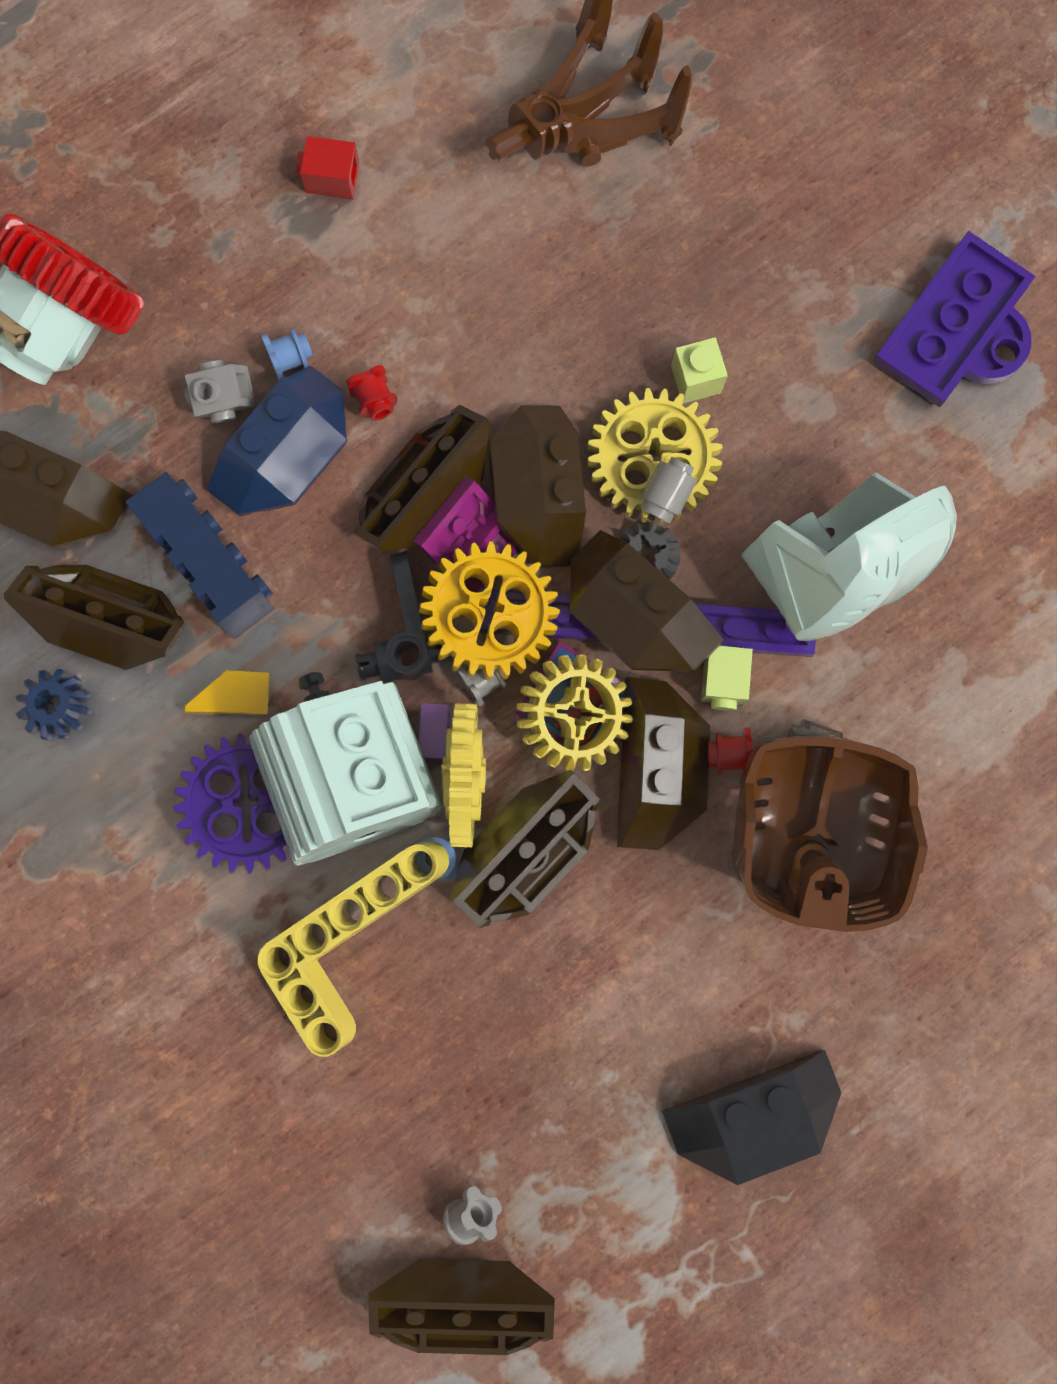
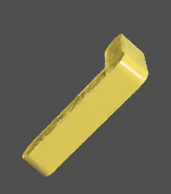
[258,841,449,1057]

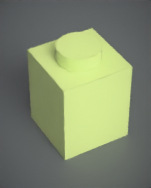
[671,337,728,404]
[701,646,753,711]

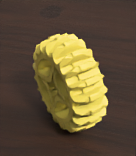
[516,655,633,771]

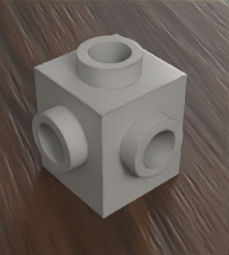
[185,360,256,423]

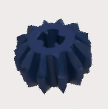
[15,669,92,741]

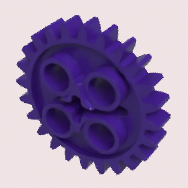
[173,733,288,874]

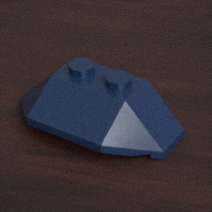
[206,366,347,516]

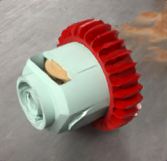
[0,213,144,385]

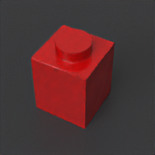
[296,136,359,200]

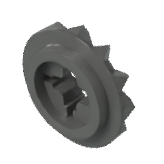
[619,521,681,580]

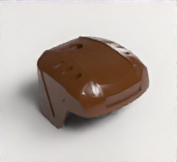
[732,736,928,932]

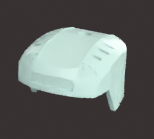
[741,473,957,641]

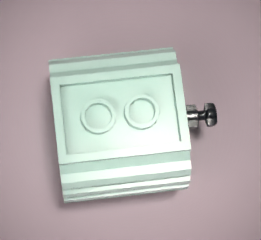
[249,672,443,866]

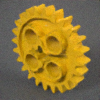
[419,541,560,681]

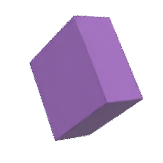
[418,703,451,764]

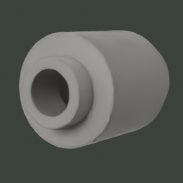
[640,457,698,524]

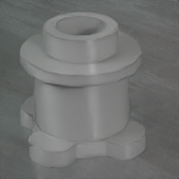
[456,665,507,707]
[443,1186,502,1246]

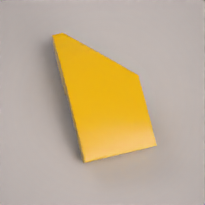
[183,670,269,717]

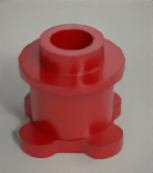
[346,365,398,421]
[707,728,753,775]

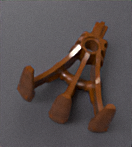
[485,0,692,166]

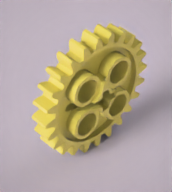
[587,388,723,523]
[442,703,486,847]

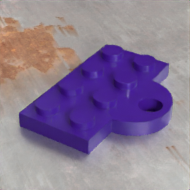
[873,231,1036,407]

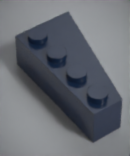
[126,472,275,639]

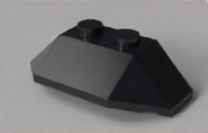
[662,1050,842,1185]

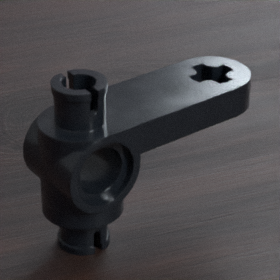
[355,551,452,683]

